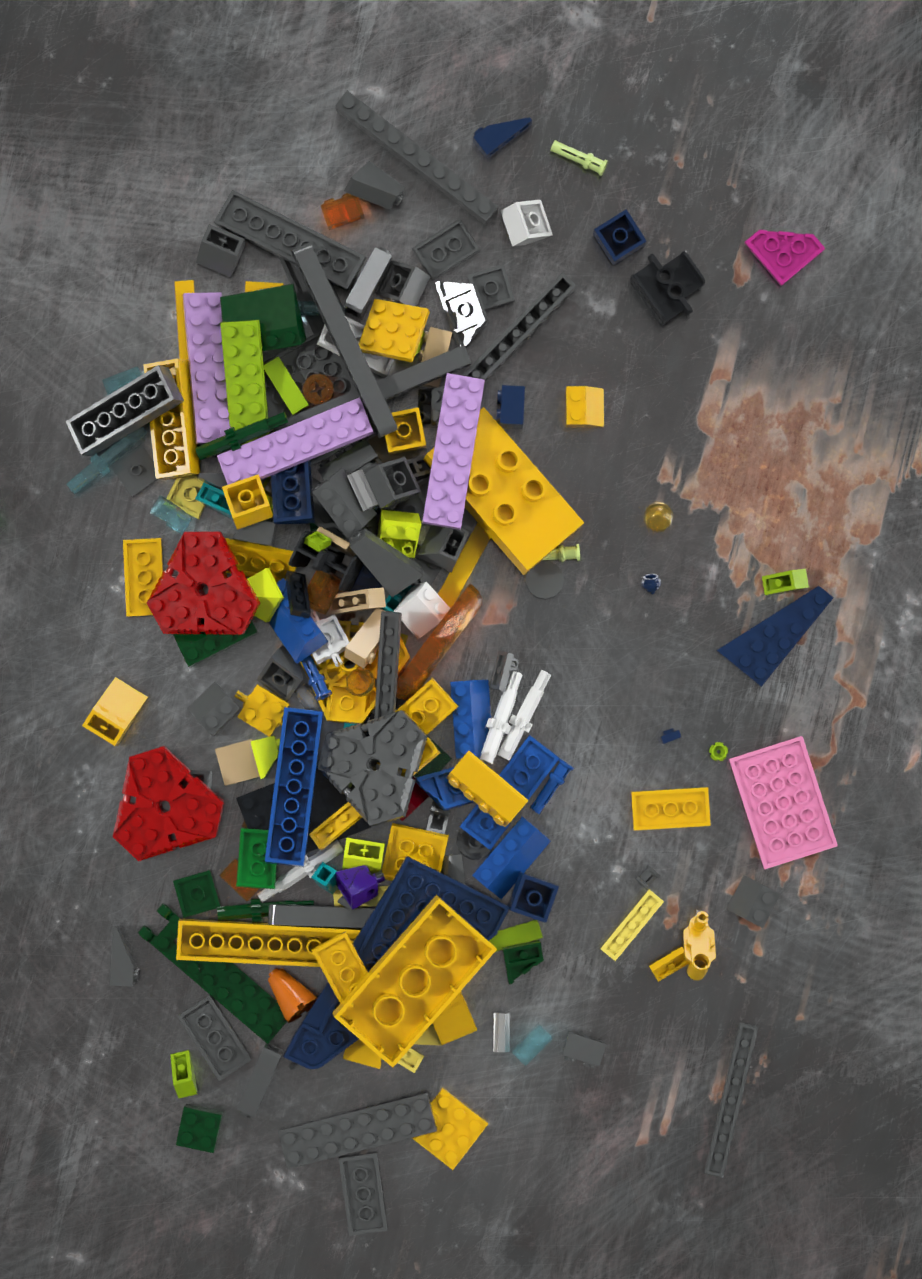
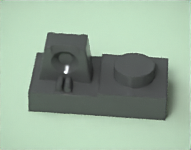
[489,651,519,691]

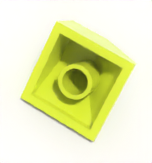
[247,568,284,622]
[250,736,280,779]

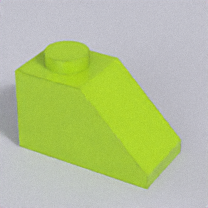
[762,569,809,595]
[170,1050,197,1098]

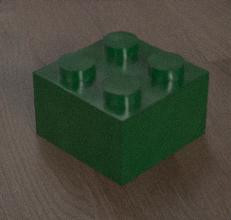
[176,1104,224,1153]

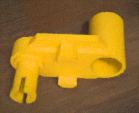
[683,911,716,981]

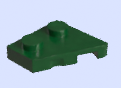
[502,940,544,984]

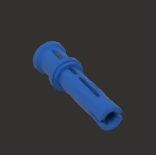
[301,655,332,701]
[530,759,574,814]

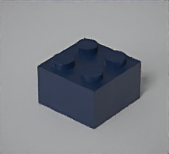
[593,209,647,266]
[496,385,525,429]
[508,871,559,923]

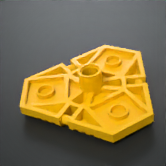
[300,619,411,724]

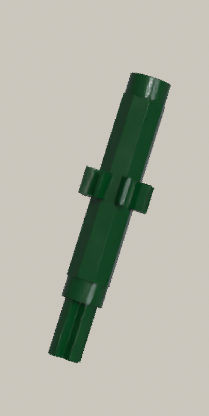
[195,412,288,460]
[217,898,314,922]

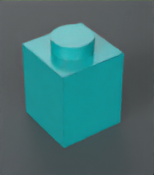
[311,862,338,895]

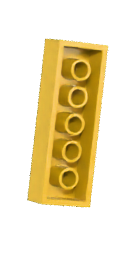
[143,358,200,480]

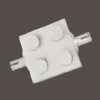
[310,611,349,667]

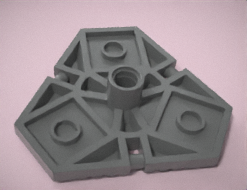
[317,710,427,826]

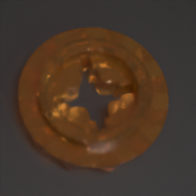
[303,374,334,405]

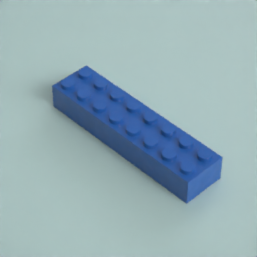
[265,707,323,867]

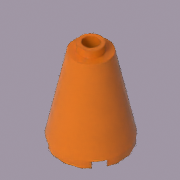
[268,968,317,1023]

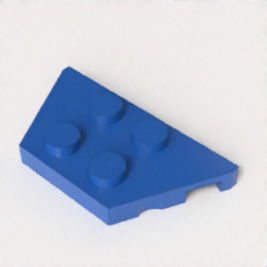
[415,767,474,811]

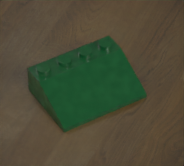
[220,283,307,351]
[173,618,259,668]

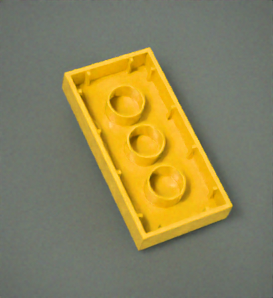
[423,407,584,575]
[333,895,497,1068]

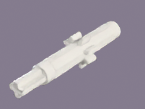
[497,670,551,761]
[480,671,523,765]
[257,840,344,903]

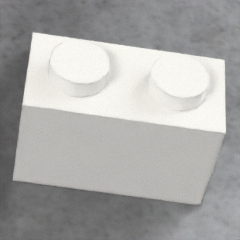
[501,200,553,247]
[393,582,451,639]

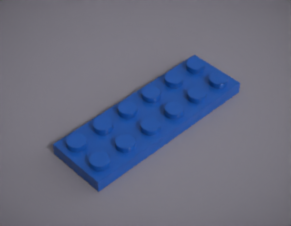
[460,735,560,850]

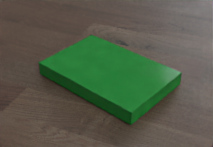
[236,828,277,889]

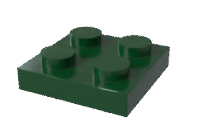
[173,870,221,918]

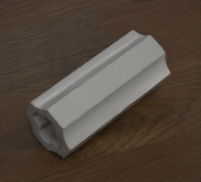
[347,469,379,512]
[493,1012,510,1052]

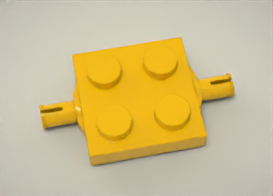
[234,684,290,737]

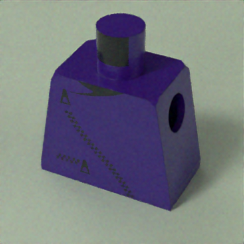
[336,865,385,909]

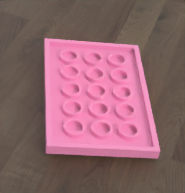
[729,736,838,869]

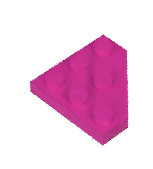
[744,230,825,286]

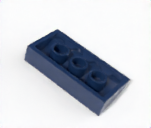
[271,460,315,524]

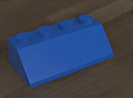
[268,578,329,664]
[450,680,491,759]
[472,816,551,900]

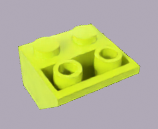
[377,509,421,558]
[342,837,385,874]

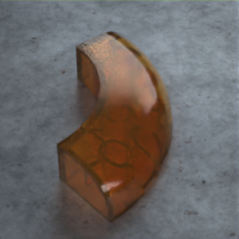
[396,584,482,700]

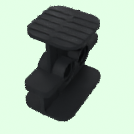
[630,251,705,326]
[289,531,364,591]

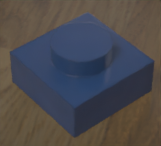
[660,728,681,744]

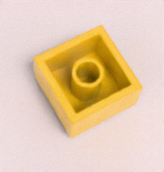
[385,407,426,455]
[222,474,273,530]

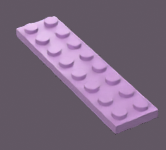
[183,292,231,444]
[422,373,485,530]
[217,397,374,485]

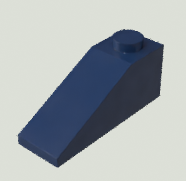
[473,117,532,159]

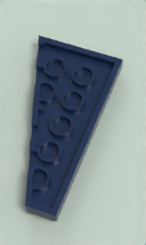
[716,586,834,687]

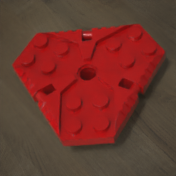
[147,532,261,635]
[113,746,224,861]

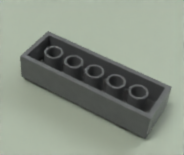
[66,365,184,457]

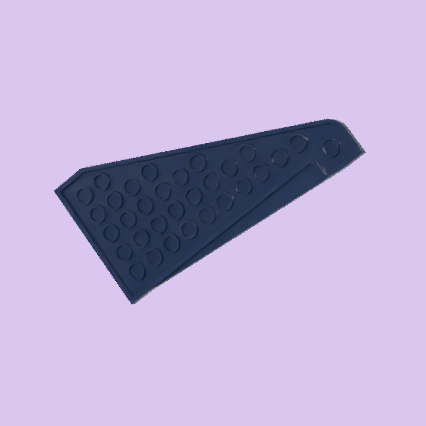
[283,855,510,1069]

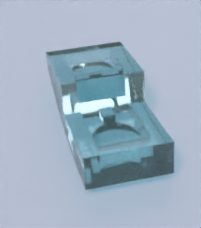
[150,495,192,534]

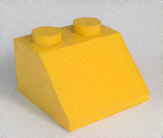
[565,386,604,427]

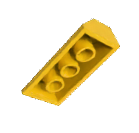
[446,751,529,827]

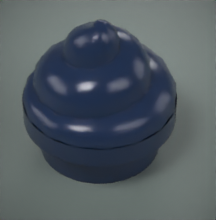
[642,574,661,595]

